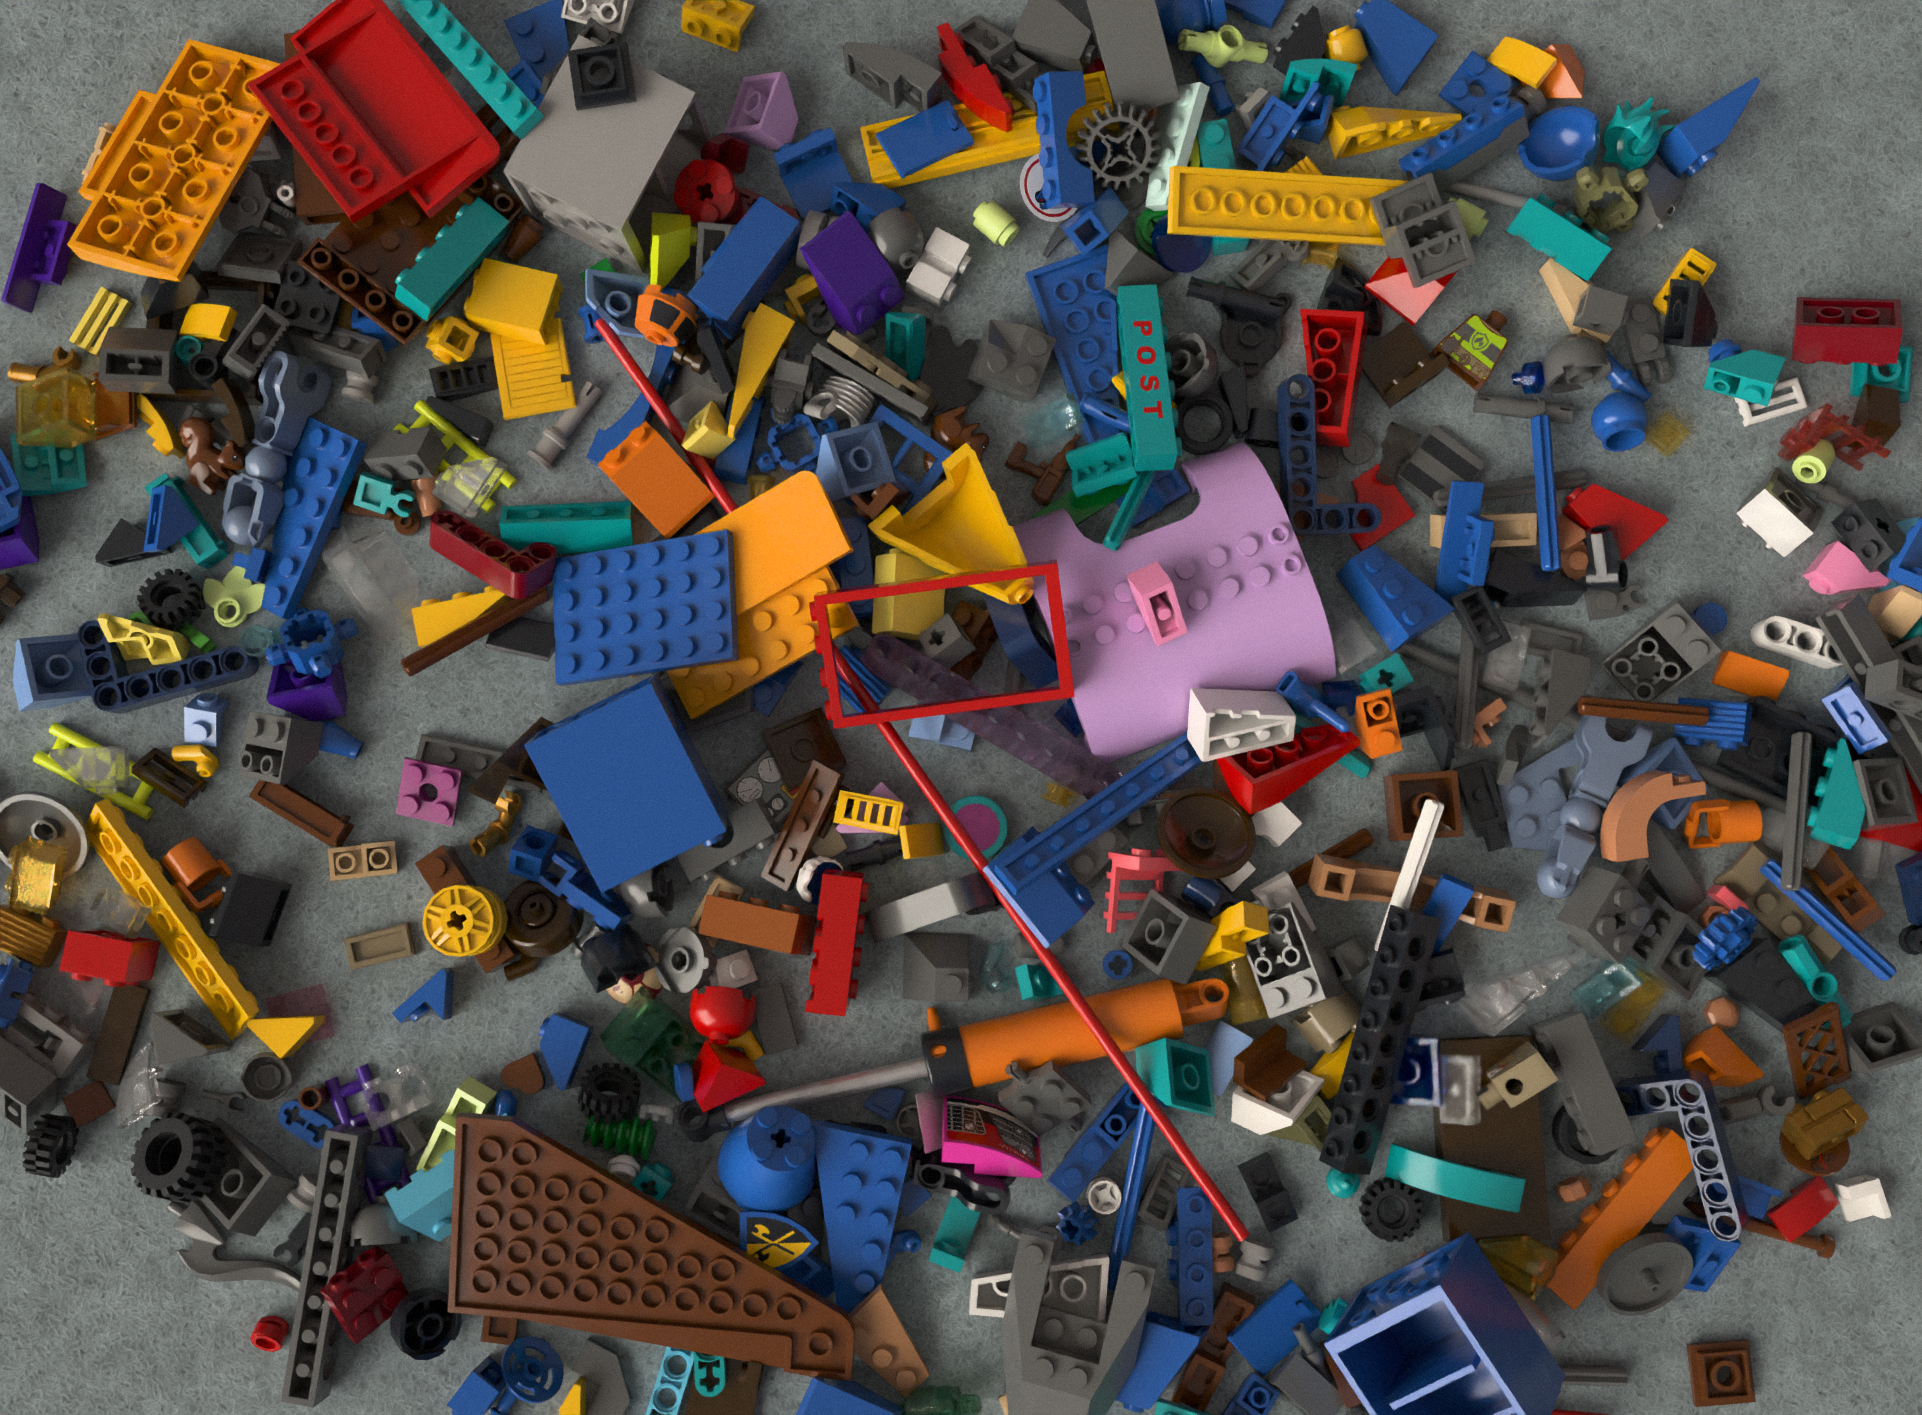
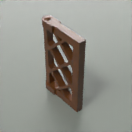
[1782,1002,1852,1100]

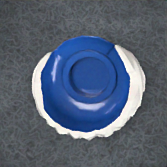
[796,856,844,905]

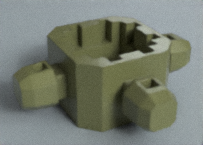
[1570,166,1650,233]

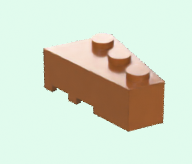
[698,890,817,956]

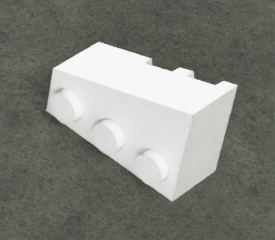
[1187,688,1296,762]

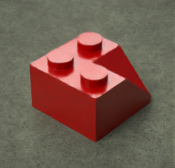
[59,929,161,987]

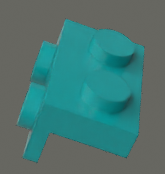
[1066,432,1137,498]

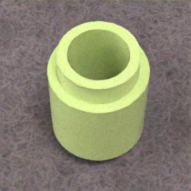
[1448,197,1489,240]
[973,200,1020,247]
[1792,439,1835,483]

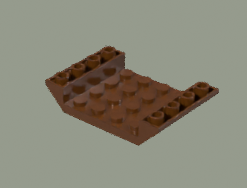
[297,172,525,346]

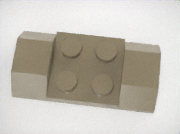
[1712,838,1851,965]

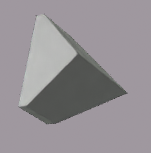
[1105,229,1175,296]

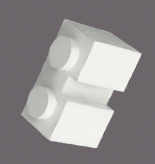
[906,227,972,307]

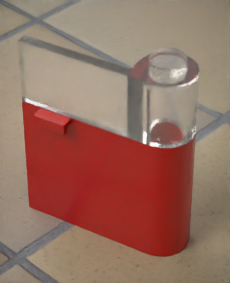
[1849,768,1922,888]

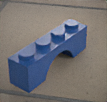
[1033,71,1095,209]

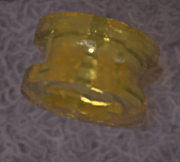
[1041,782,1073,808]

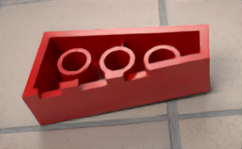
[1300,309,1368,447]
[805,869,870,1017]

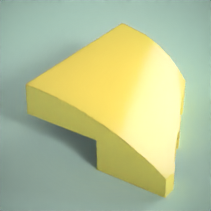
[97,614,191,665]

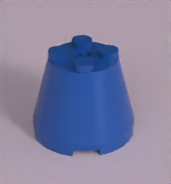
[717,1106,818,1214]

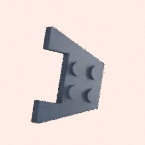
[1495,737,1602,858]

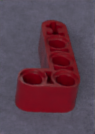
[429,510,557,599]

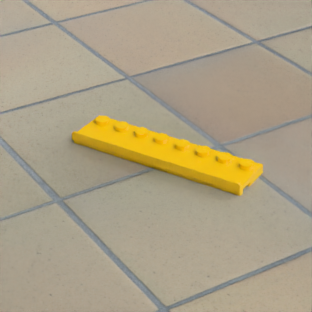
[860,70,1120,189]

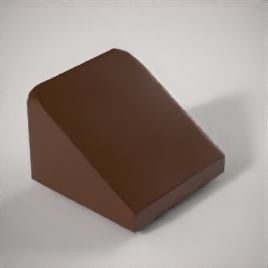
[62,1080,116,1127]

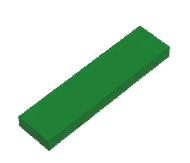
[1032,471,1138,526]

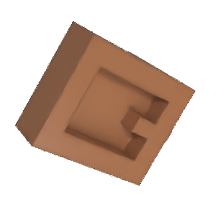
[1473,698,1507,748]

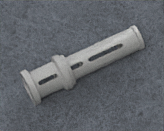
[526,381,603,471]

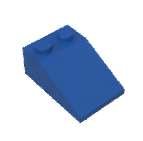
[1657,76,1760,178]

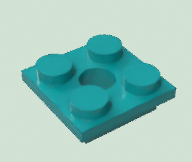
[1849,345,1914,403]

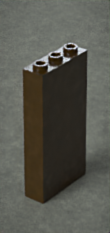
[1427,1034,1551,1248]

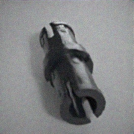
[846,836,903,872]

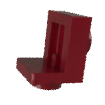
[701,133,750,174]

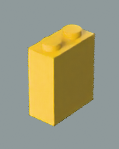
[463,258,563,345]

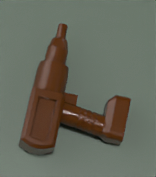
[1005,434,1080,506]

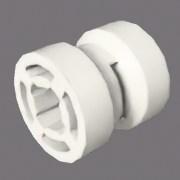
[1086,1176,1122,1214]

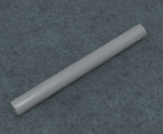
[1443,181,1566,215]

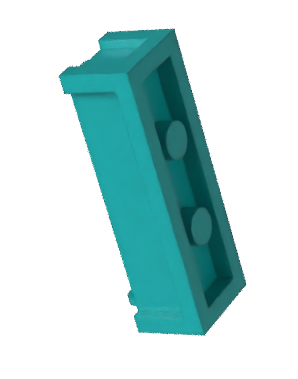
[144,473,230,570]

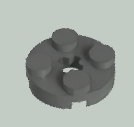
[655,927,717,993]

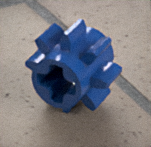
[1056,1201,1099,1247]

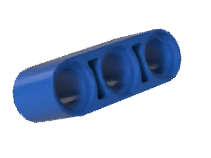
[714,390,766,485]

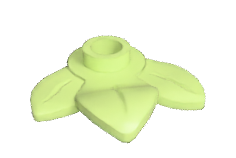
[203,566,265,628]

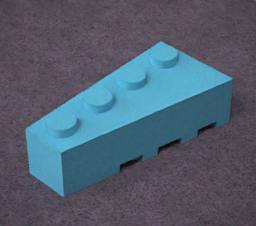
[384,1113,510,1242]

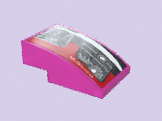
[941,1096,1042,1178]

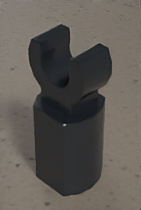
[273,1212,312,1268]

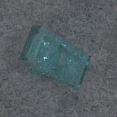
[1022,393,1085,449]
[1569,959,1644,1020]

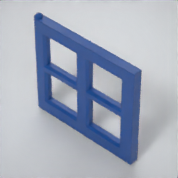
[843,404,953,521]

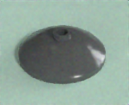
[0,791,90,881]

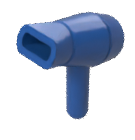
[1276,671,1351,733]

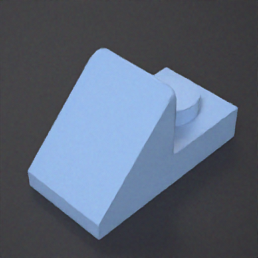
[908,713,978,751]

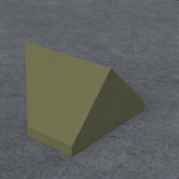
[1265,1095,1332,1151]

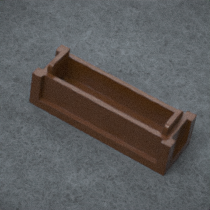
[248,780,354,848]

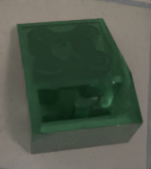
[600,985,709,1103]

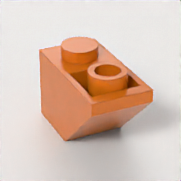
[1354,687,1403,759]
[1682,1025,1764,1088]

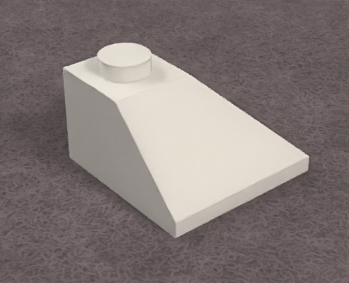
[1231,1070,1324,1135]

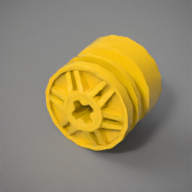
[422,885,508,957]

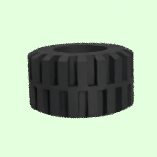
[131,1112,228,1203]

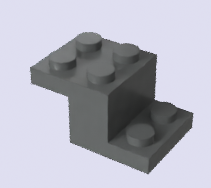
[1369,172,1477,288]

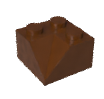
[1383,770,1463,842]

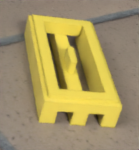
[69,287,132,358]

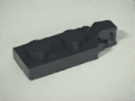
[1453,759,1507,852]

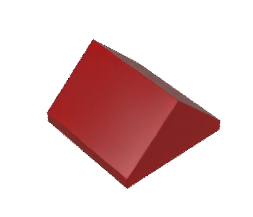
[692,1040,766,1113]

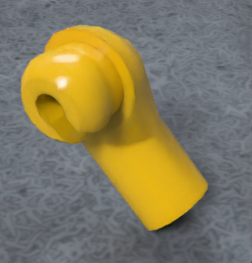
[172,744,219,777]
[723,1029,765,1062]

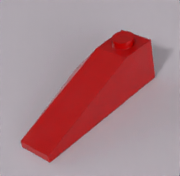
[1216,724,1360,815]

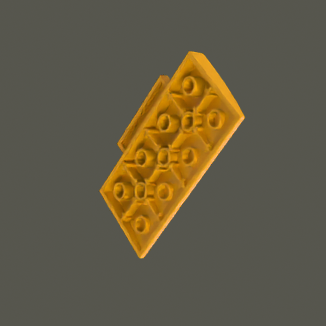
[67,39,280,282]

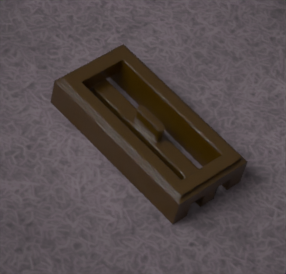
[131,747,208,808]

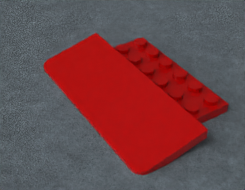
[247,0,501,224]

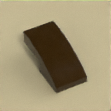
[211,378,256,447]

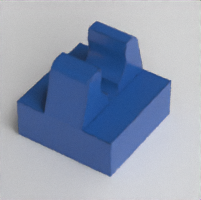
[232,547,271,583]

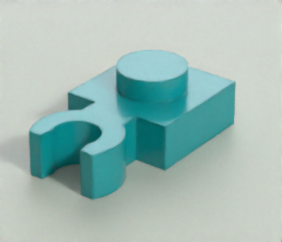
[353,472,416,517]

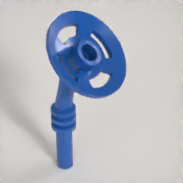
[488,1336,564,1415]

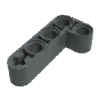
[864,872,996,943]

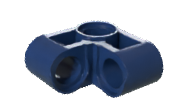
[1180,876,1239,919]

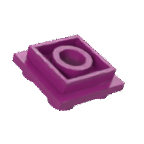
[396,757,463,826]

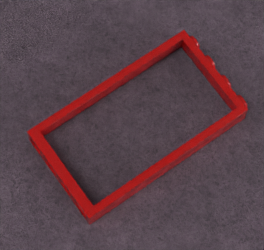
[809,560,1075,729]

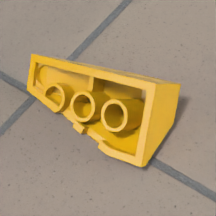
[1326,106,1462,160]
[727,303,795,439]

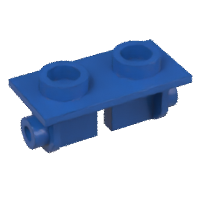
[0,956,34,1029]

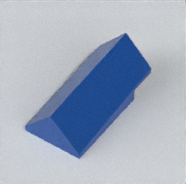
[687,196,801,340]

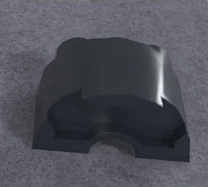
[581,924,657,993]

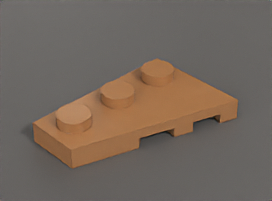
[848,1283,929,1398]

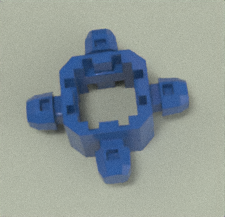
[756,406,840,475]
[264,607,359,678]

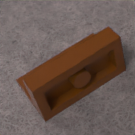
[1233,1024,1307,1102]

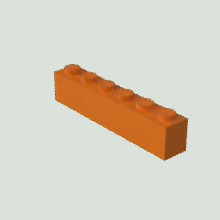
[1535,1126,1693,1310]

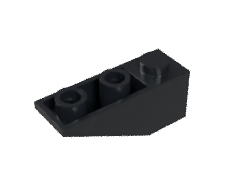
[1482,549,1587,607]

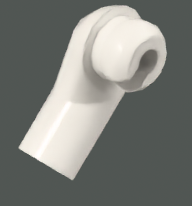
[276,180,296,209]

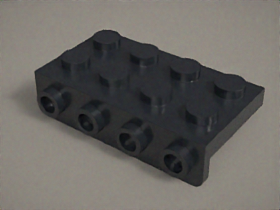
[1716,696,1874,810]

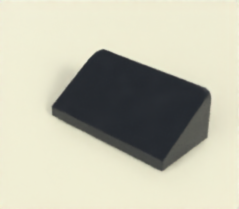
[486,617,555,662]

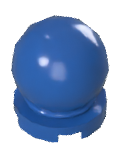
[1155,0,1227,45]

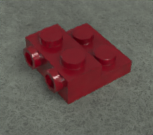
[320,1245,409,1345]

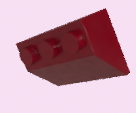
[1792,297,1903,366]

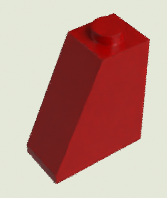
[1561,483,1669,560]

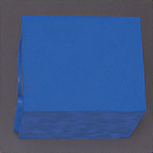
[524,673,728,893]
[1324,1232,1565,1415]

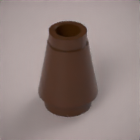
[502,214,546,262]

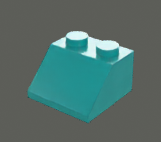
[1135,1038,1216,1117]

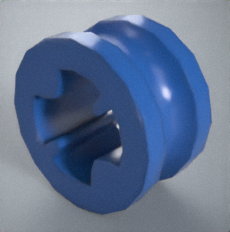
[1102,950,1133,980]

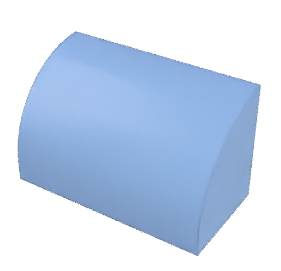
[1204,1020,1253,1097]

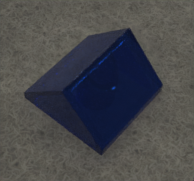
[1390,1034,1443,1107]

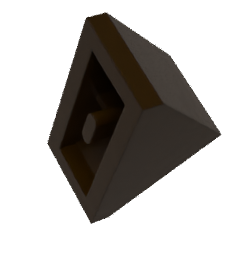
[1846,384,1901,453]

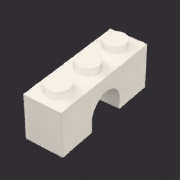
[1216,802,1302,892]

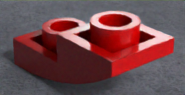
[1766,1176,1839,1243]

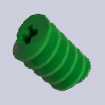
[583,1114,657,1161]

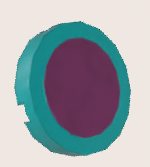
[943,796,1008,860]

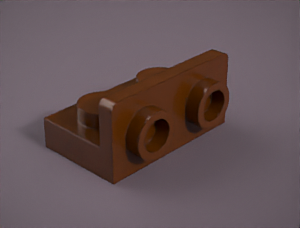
[850,482,912,520]

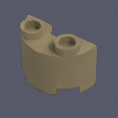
[1290,983,1362,1054]

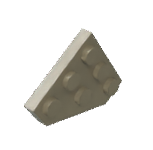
[827,330,939,412]

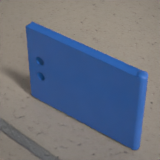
[875,100,974,178]
[1227,1278,1322,1377]

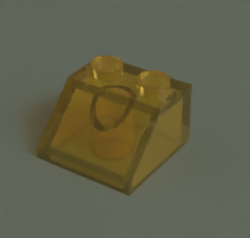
[16,366,97,448]

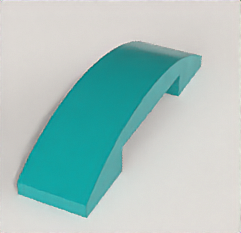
[1385,1143,1526,1213]

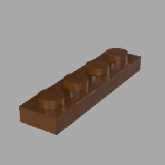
[760,760,845,891]

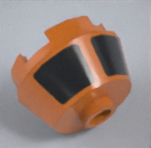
[635,284,699,347]

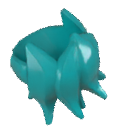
[1602,96,1675,172]

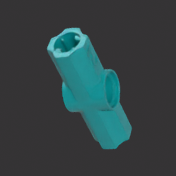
[1777,934,1853,1029]

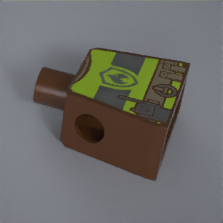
[1430,310,1509,392]

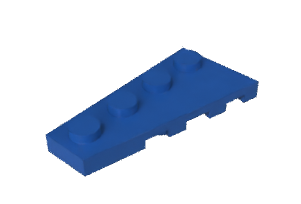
[504,0,570,80]

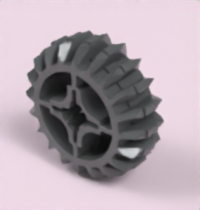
[1075,100,1162,190]

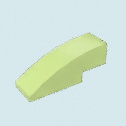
[416,1076,497,1172]

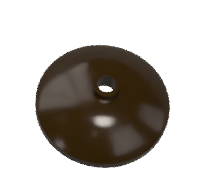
[1157,787,1256,879]

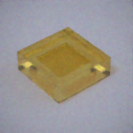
[1645,411,1691,457]

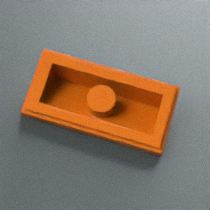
[1712,651,1790,701]

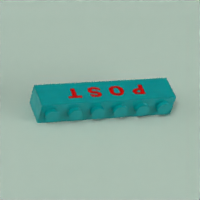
[1116,284,1182,472]

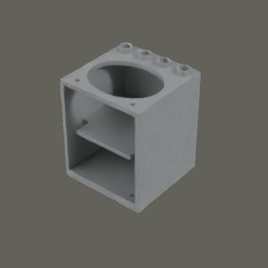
[503,35,711,273]

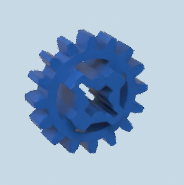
[1692,906,1758,971]

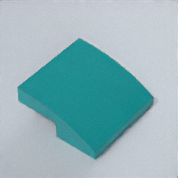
[1279,59,1357,108]
[11,427,87,496]

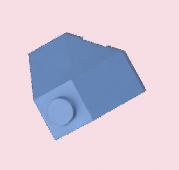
[585,268,650,338]

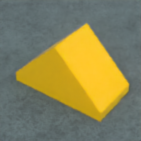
[247,1015,325,1059]

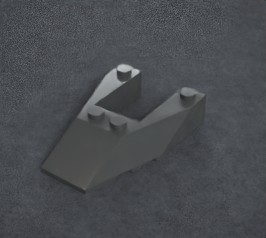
[1001,1228,1157,1415]

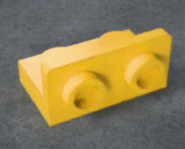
[681,0,755,52]

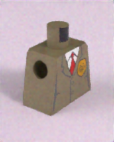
[1475,1041,1559,1110]

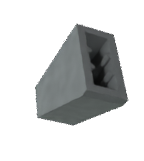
[1012,0,1098,75]

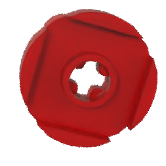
[673,159,739,224]

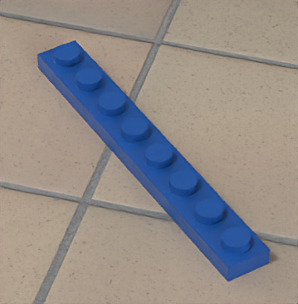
[994,732,1204,896]

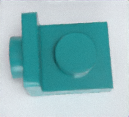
[1015,962,1065,1002]

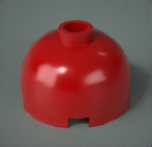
[690,986,757,1045]

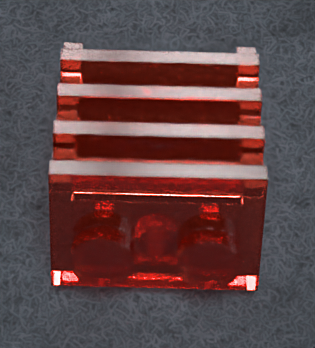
[1777,403,1891,471]

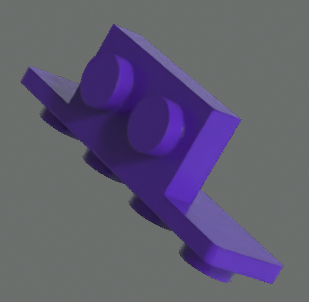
[1,183,78,313]

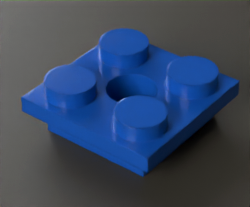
[1438,50,1518,116]

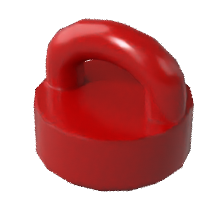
[250,1316,289,1352]

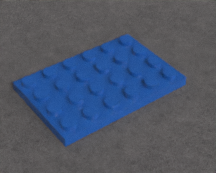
[553,529,739,686]

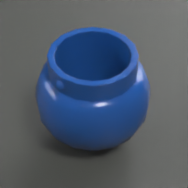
[1591,392,1648,452]

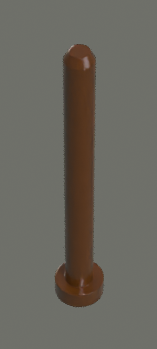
[1685,1201,1835,1259]

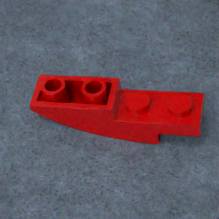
[937,22,1015,132]

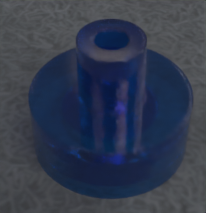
[1512,361,1545,394]

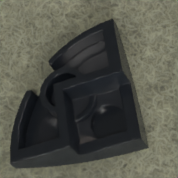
[1317,257,1382,336]

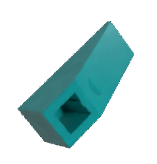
[1806,738,1866,850]

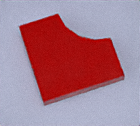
[1349,464,1415,552]

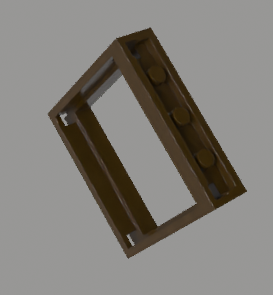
[141,271,279,406]

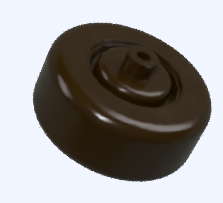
[504,877,584,957]

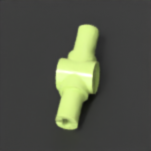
[1178,25,1268,68]

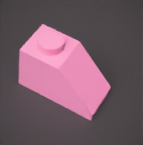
[1802,541,1891,595]
[1127,561,1188,646]

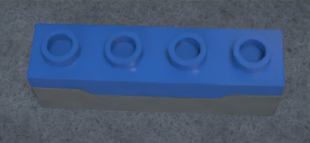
[1398,94,1530,193]

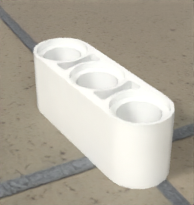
[1751,616,1843,669]

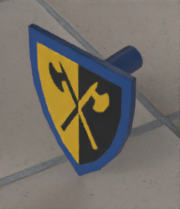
[740,1210,819,1271]

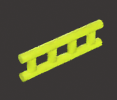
[393,399,517,513]
[33,722,154,820]

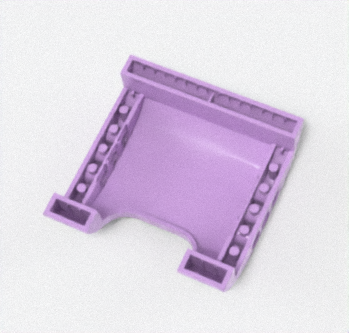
[1013,442,1336,768]

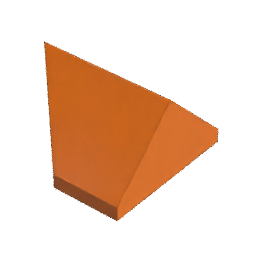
[1517,44,1585,98]

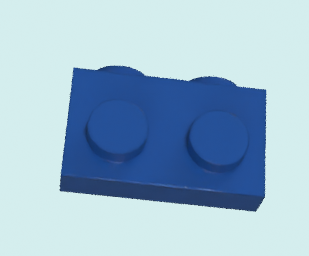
[773,127,854,221]

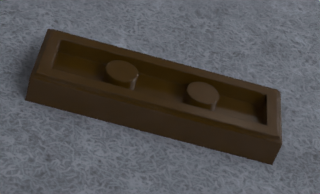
[86,984,151,1086]

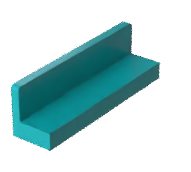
[499,501,634,554]

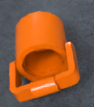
[1683,799,1763,849]
[161,837,232,913]

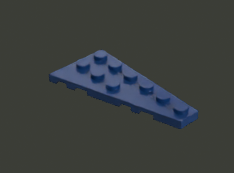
[1025,244,1120,445]
[261,416,367,620]
[812,1119,912,1314]

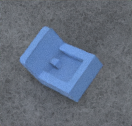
[184,693,229,747]

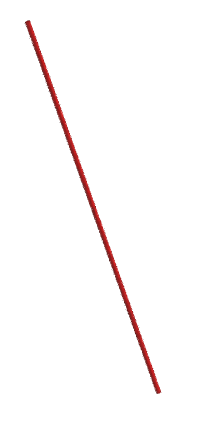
[594,318,1250,1242]

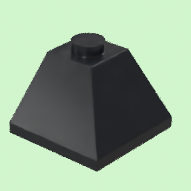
[1663,279,1718,347]

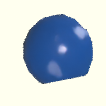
[1518,106,1600,182]

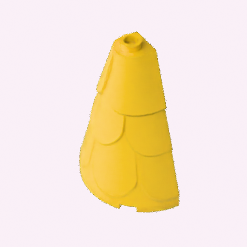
[867,443,1034,605]

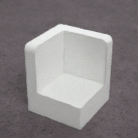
[1834,1174,1891,1222]

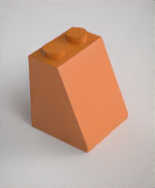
[597,421,715,539]

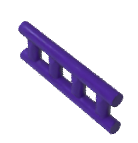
[325,1064,412,1204]

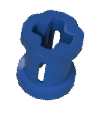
[578,304,605,344]

